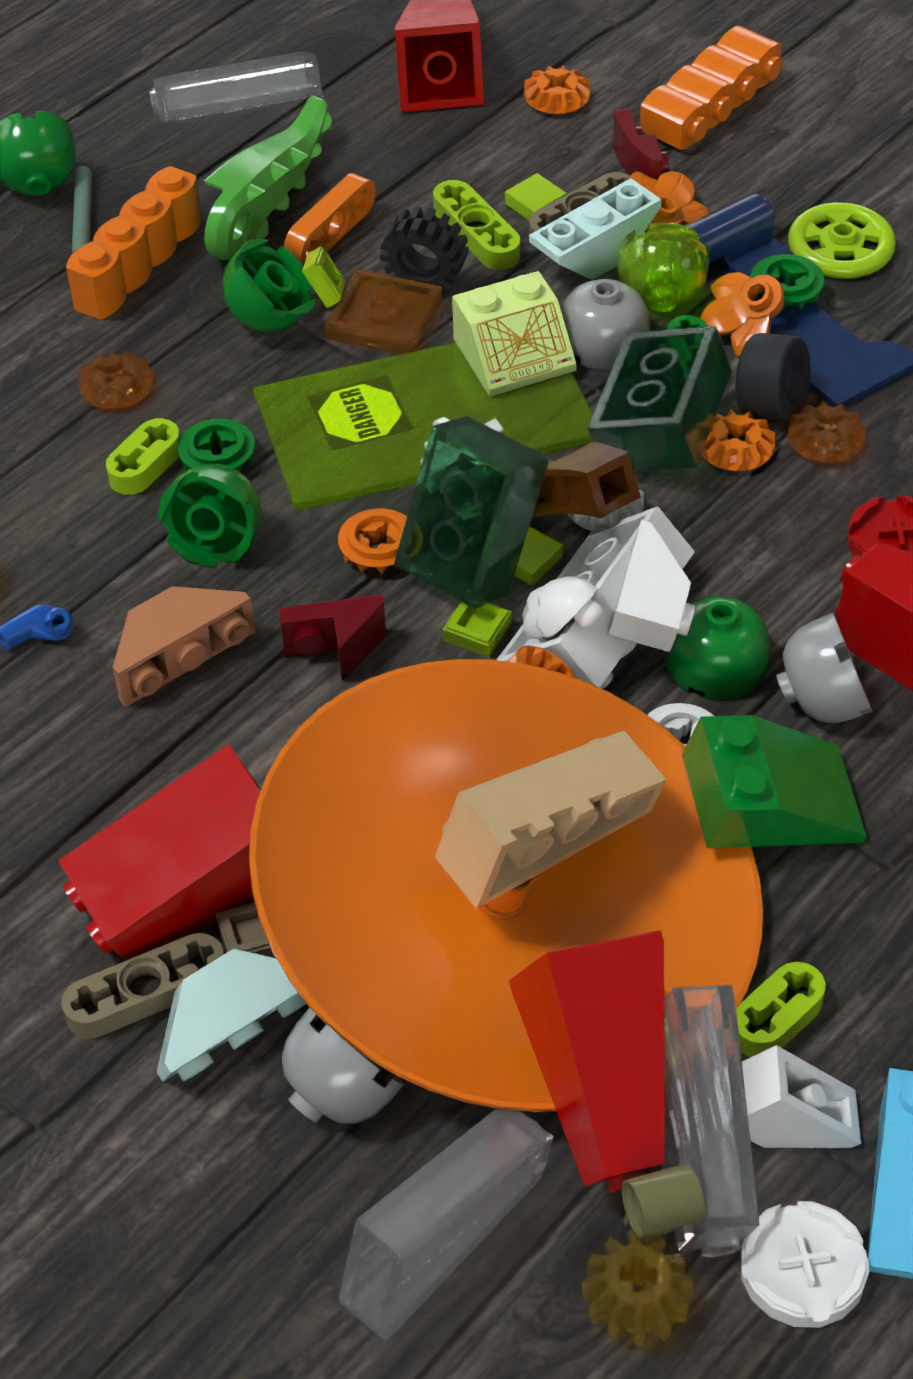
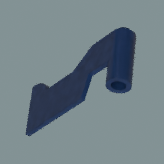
[661,193,913,412]

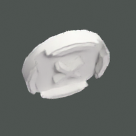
[740,1201,869,1328]

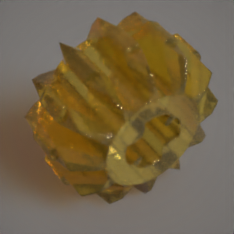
[582,1232,693,1348]

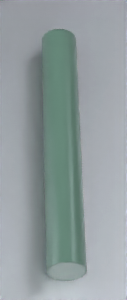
[72,166,92,254]

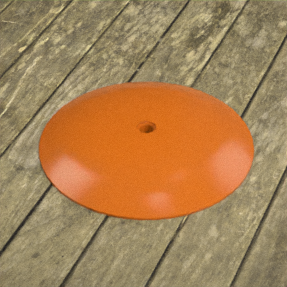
[249,659,763,1112]

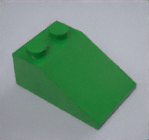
[682,715,867,848]

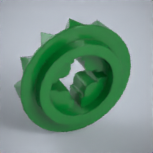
[750,254,824,310]
[177,418,256,473]

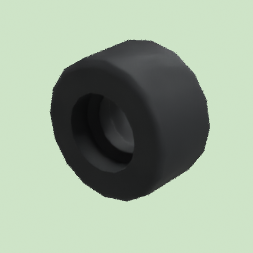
[735,333,811,423]

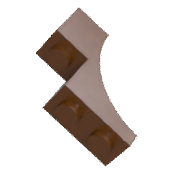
[442,441,641,540]

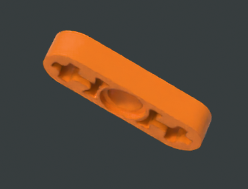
[284,173,376,265]

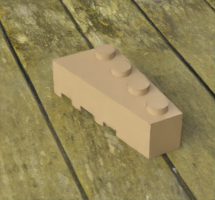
[435,730,667,909]

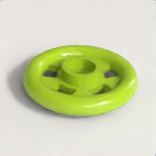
[788,202,896,279]

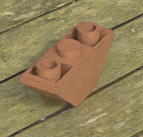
[113,586,255,707]

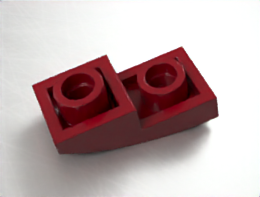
[613,109,669,180]

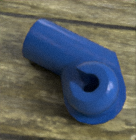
[0,605,73,651]

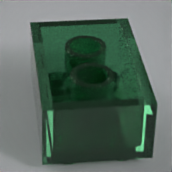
[588,326,732,472]
[394,415,550,609]

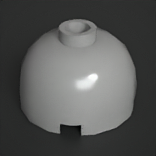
[561,279,650,370]
[776,613,873,723]
[282,1008,404,1124]

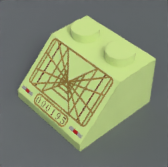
[452,271,576,397]

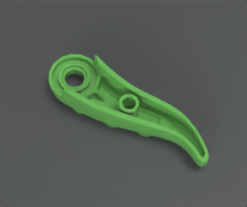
[204,96,332,260]

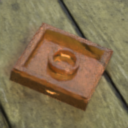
[324,269,442,358]

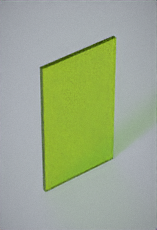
[253,342,602,511]

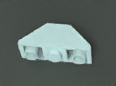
[529,178,661,280]
[157,949,307,1082]

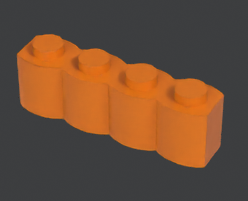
[640,26,783,150]
[66,166,202,320]

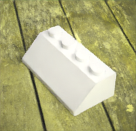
[497,506,695,689]

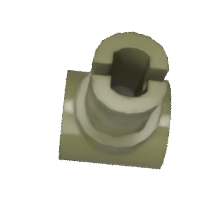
[622,1163,705,1246]

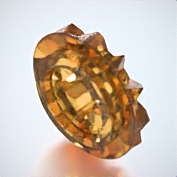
[77,350,154,409]
[787,401,866,463]

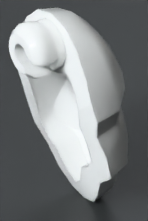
[522,576,602,639]

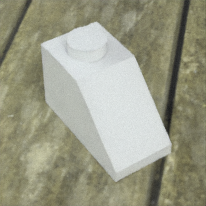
[608,520,695,652]
[720,1045,861,1148]

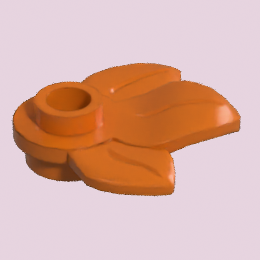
[630,171,710,236]
[700,272,784,358]

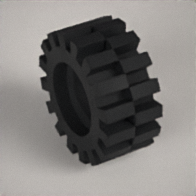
[380,207,469,295]

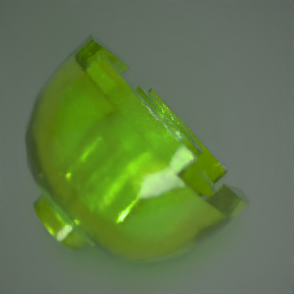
[617,222,709,312]

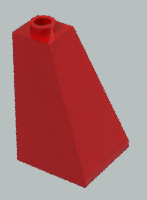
[394,0,484,113]
[509,930,665,1193]

